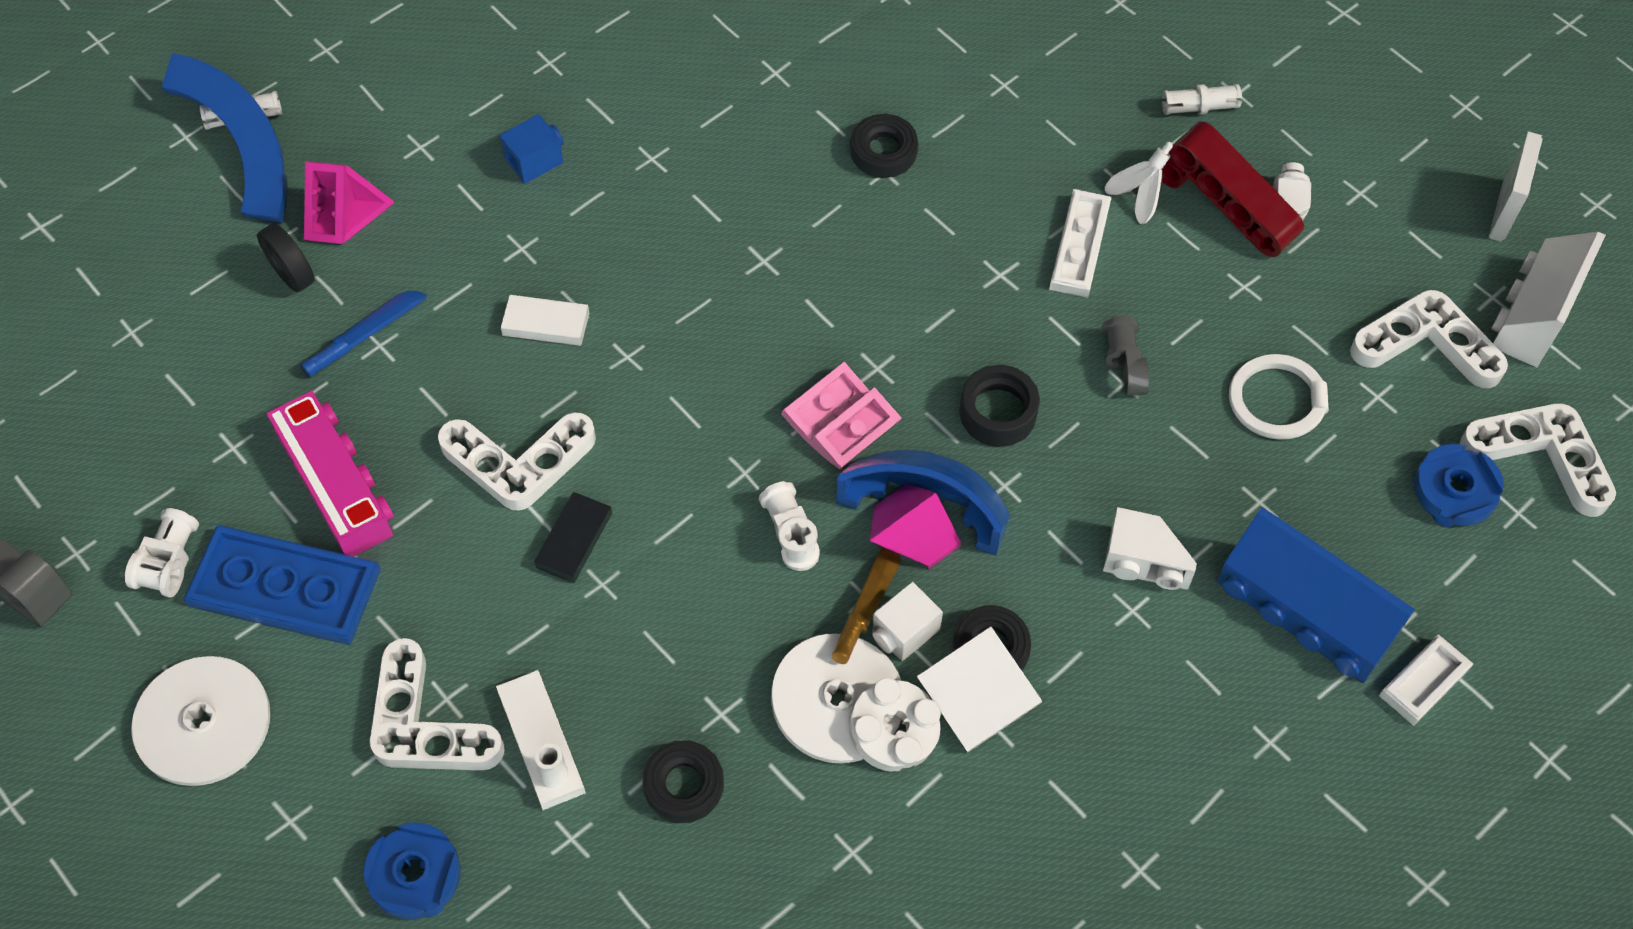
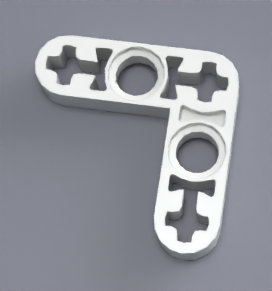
[1350,290,1508,388]
[1460,404,1616,517]
[438,413,596,511]
[370,638,504,770]

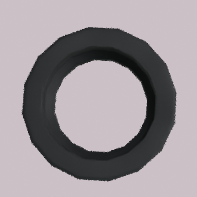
[959,364,1040,447]

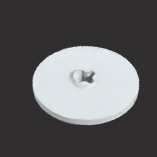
[771,634,901,763]
[132,656,270,786]

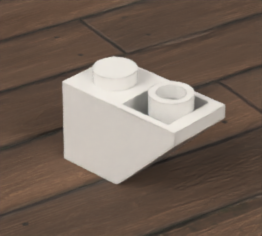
[1103,507,1197,590]

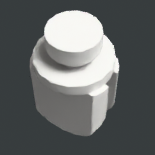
[1272,162,1311,220]

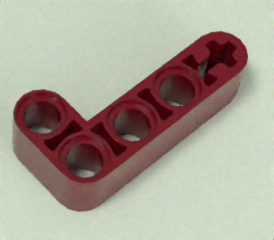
[1161,121,1304,257]

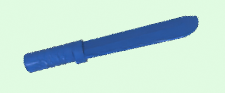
[300,291,427,378]

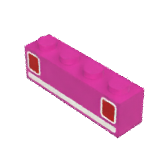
[266,391,394,557]

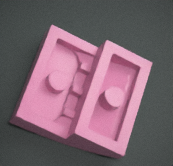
[781,362,902,470]

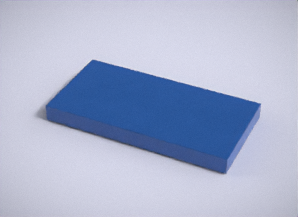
[183,525,381,645]

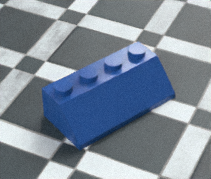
[1217,507,1415,683]

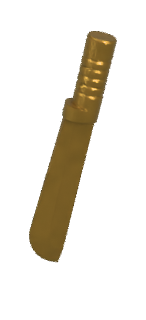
[832,546,900,664]

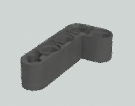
[0,538,73,628]

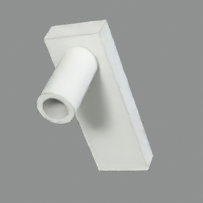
[496,670,586,810]

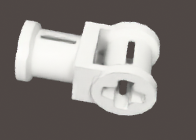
[759,481,820,571]
[125,508,199,598]

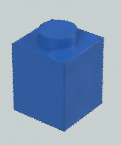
[499,114,564,184]

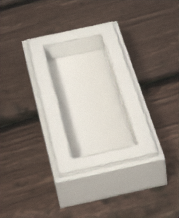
[501,295,589,346]
[1379,634,1473,726]

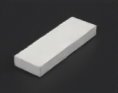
[1049,189,1111,298]

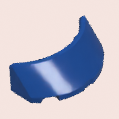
[836,450,1010,556]

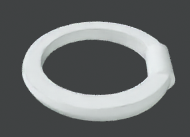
[1229,354,1329,440]

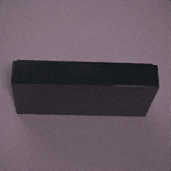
[534,492,612,583]

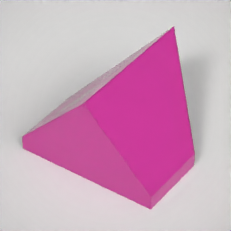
[304,161,395,244]
[869,484,961,570]

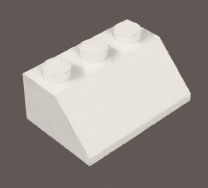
[1491,232,1606,368]

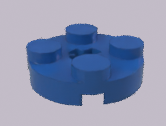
[1413,444,1504,527]
[364,823,461,920]

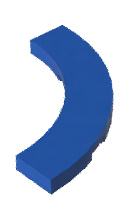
[162,53,287,223]

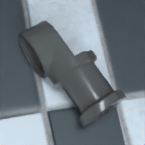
[1102,315,1149,395]

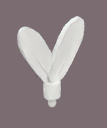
[1105,142,1173,224]

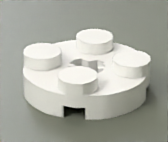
[849,678,941,772]

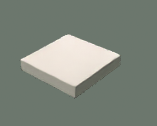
[1488,132,1543,242]
[917,627,1042,752]

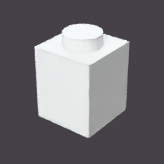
[872,582,943,661]

